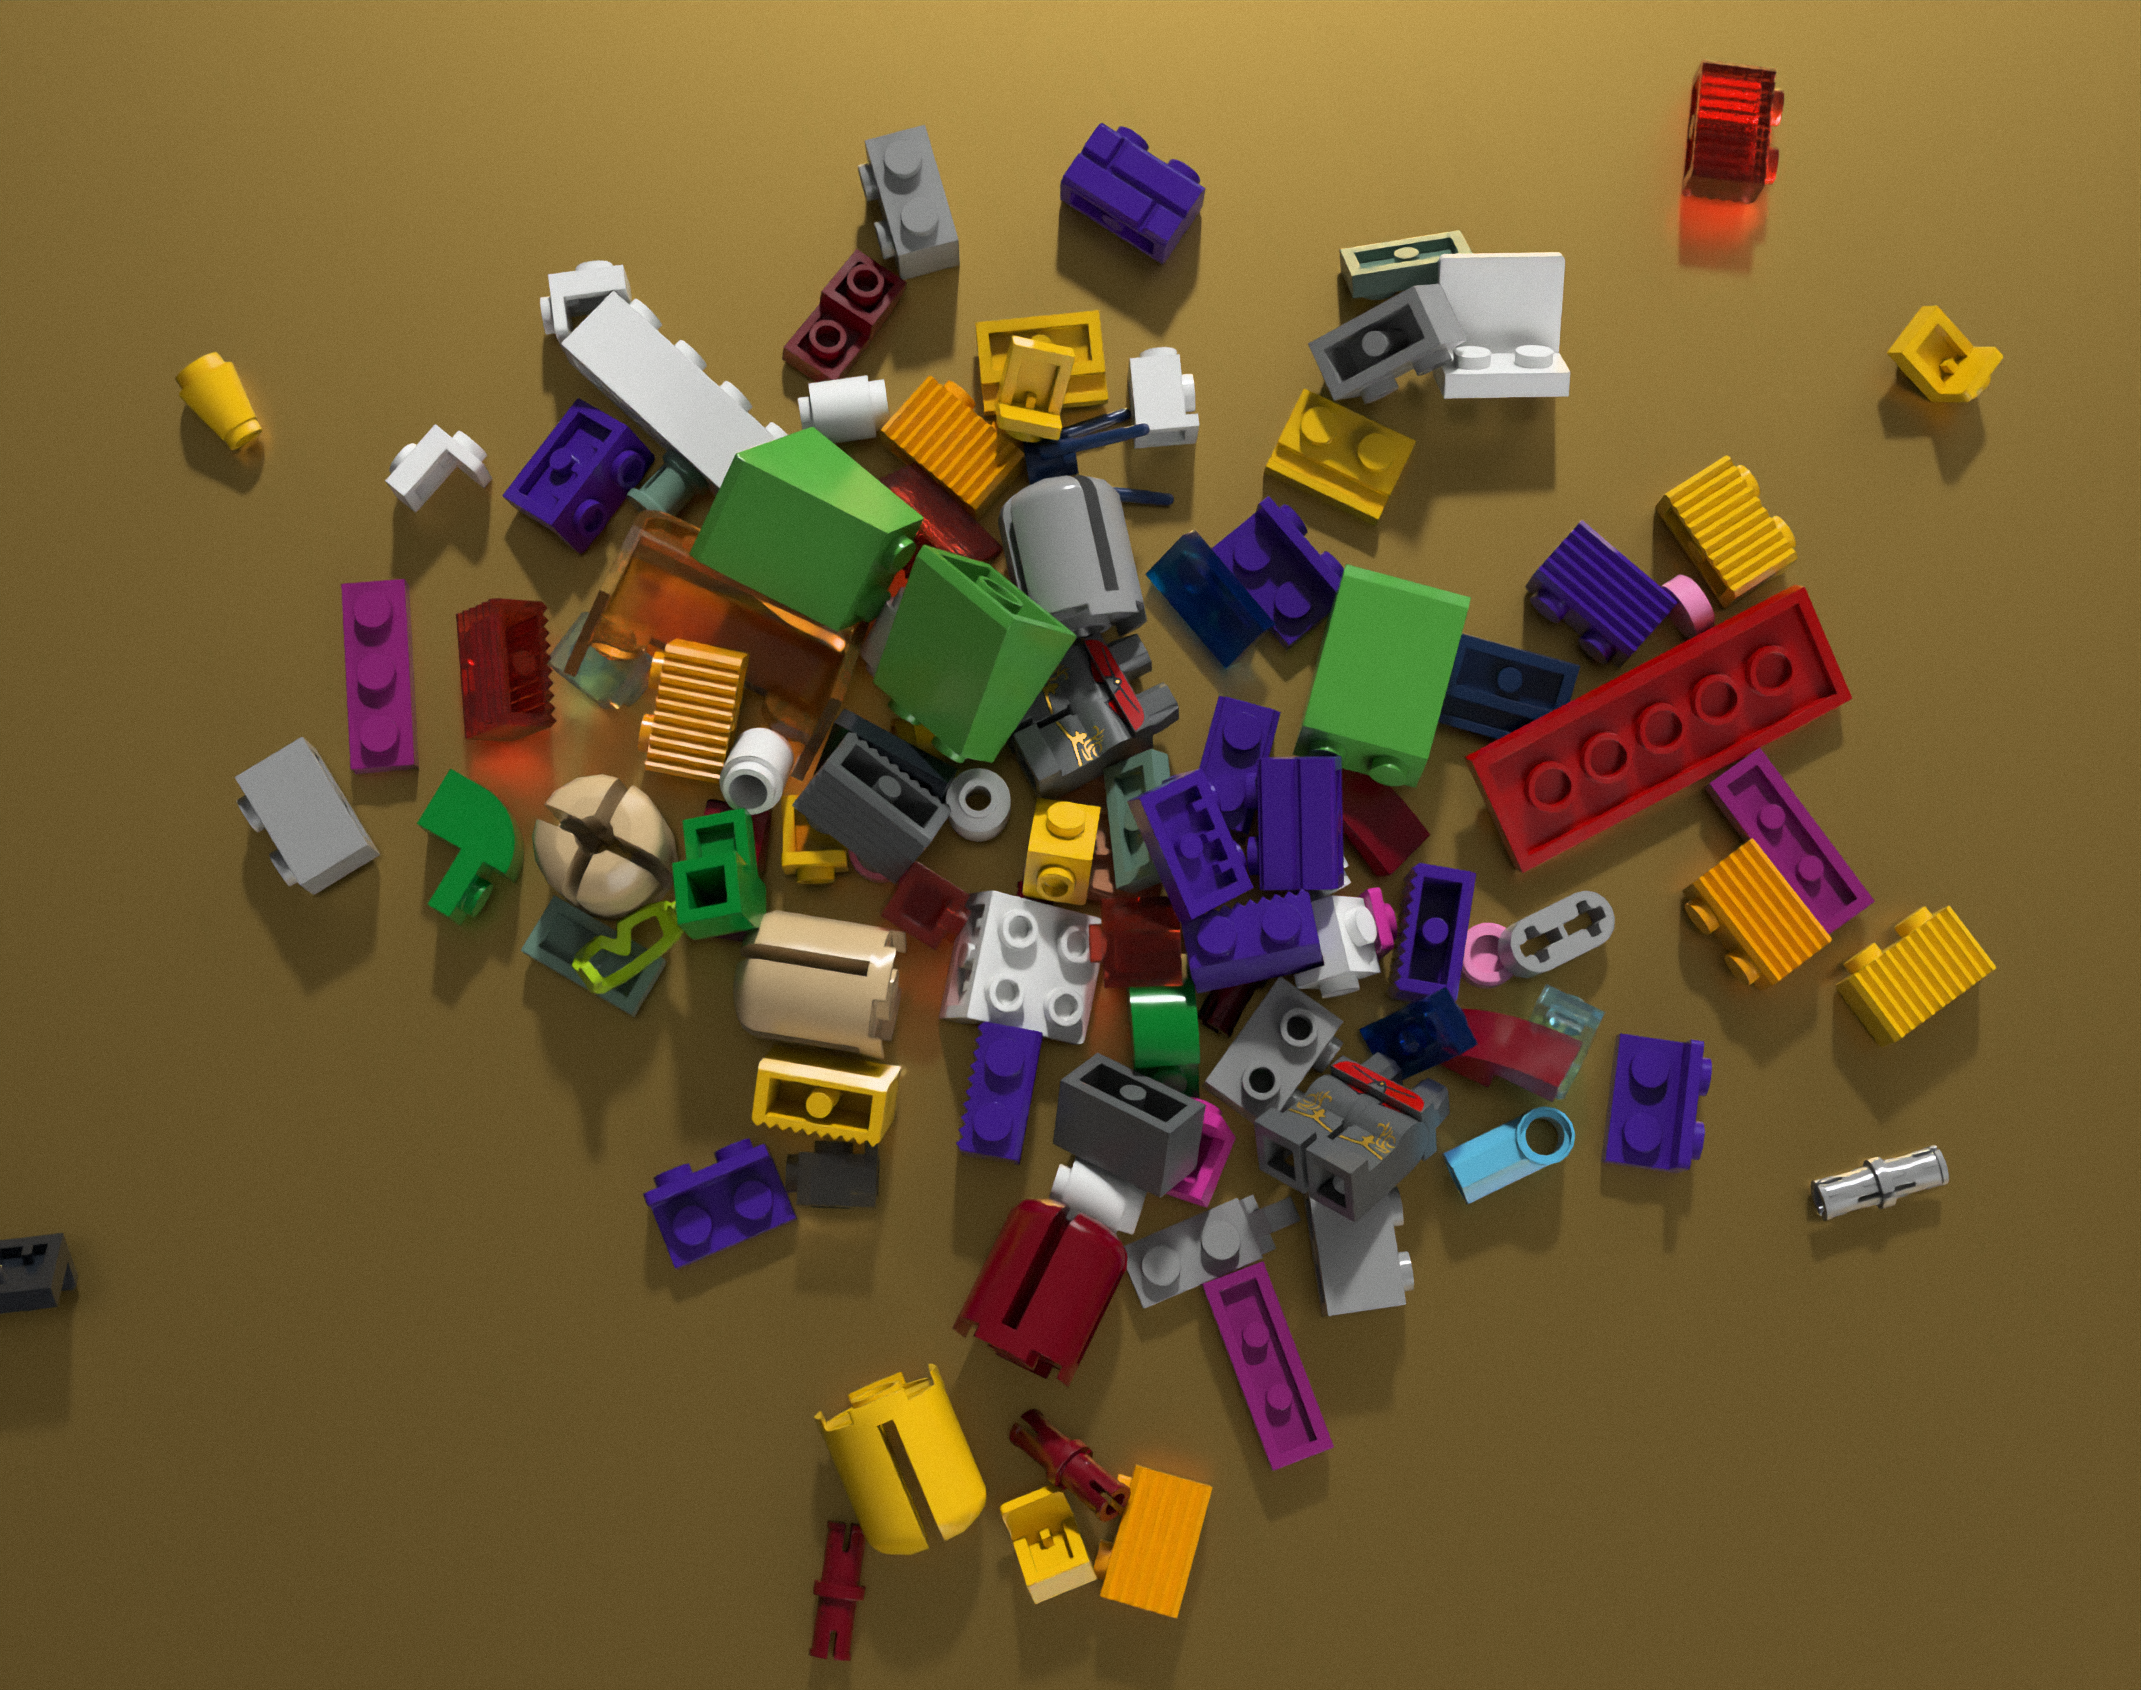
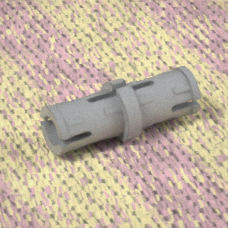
[1810,1145,1949,1221]

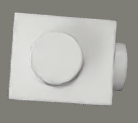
[540,260,632,352]
[385,424,492,513]
[1294,895,1381,998]

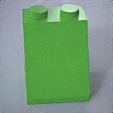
[689,427,924,632]
[873,545,1077,763]
[1293,564,1471,788]

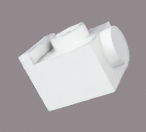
[1127,347,1199,449]

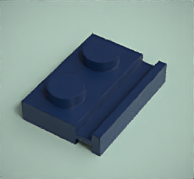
[1438,633,1580,739]

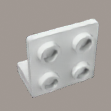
[1433,252,1570,399]
[939,890,1108,1045]

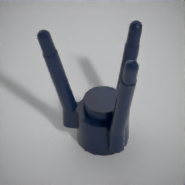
[1023,408,1174,506]

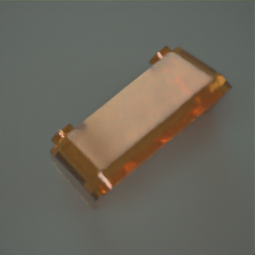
[563,510,869,781]

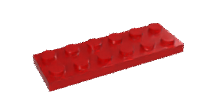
[1464,584,1853,873]

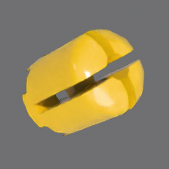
[814,1364,986,1555]

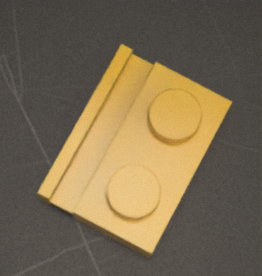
[975,310,1109,416]
[1264,388,1416,526]

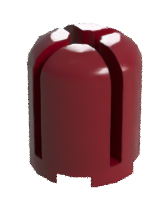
[952,1199,1128,1388]

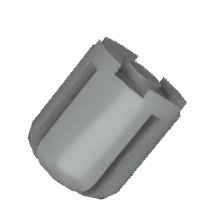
[998,475,1148,647]

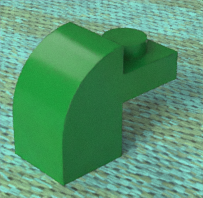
[417,768,525,926]
[672,808,766,940]
[1125,954,1200,1099]

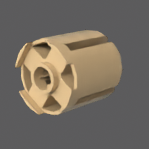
[532,774,679,921]
[733,910,907,1059]

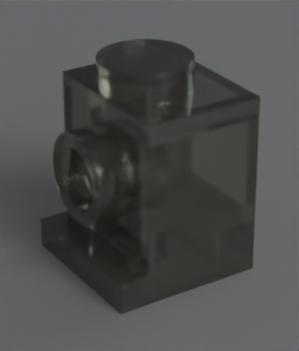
[785,1141,881,1210]

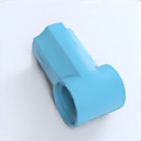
[1442,1106,1575,1205]

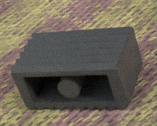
[792,732,951,884]

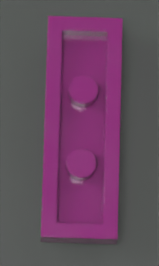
[341,579,419,774]
[1704,748,1875,934]
[1201,1261,1334,1471]

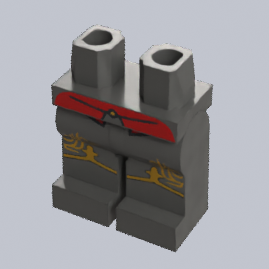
[1007,632,1179,800]
[1254,1052,1450,1223]

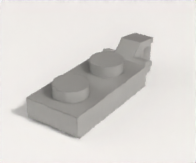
[1124,1195,1301,1309]

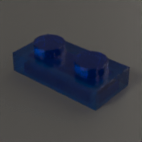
[1145,529,1276,669]
[1359,986,1478,1080]

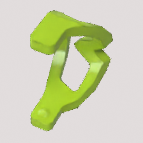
[571,900,684,994]

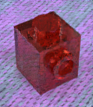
[878,860,972,951]
[1089,896,1182,988]

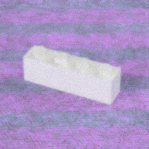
[561,290,788,496]

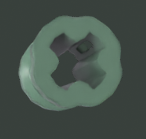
[626,450,710,534]

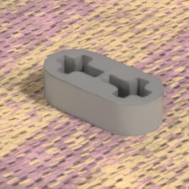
[1498,890,1615,978]

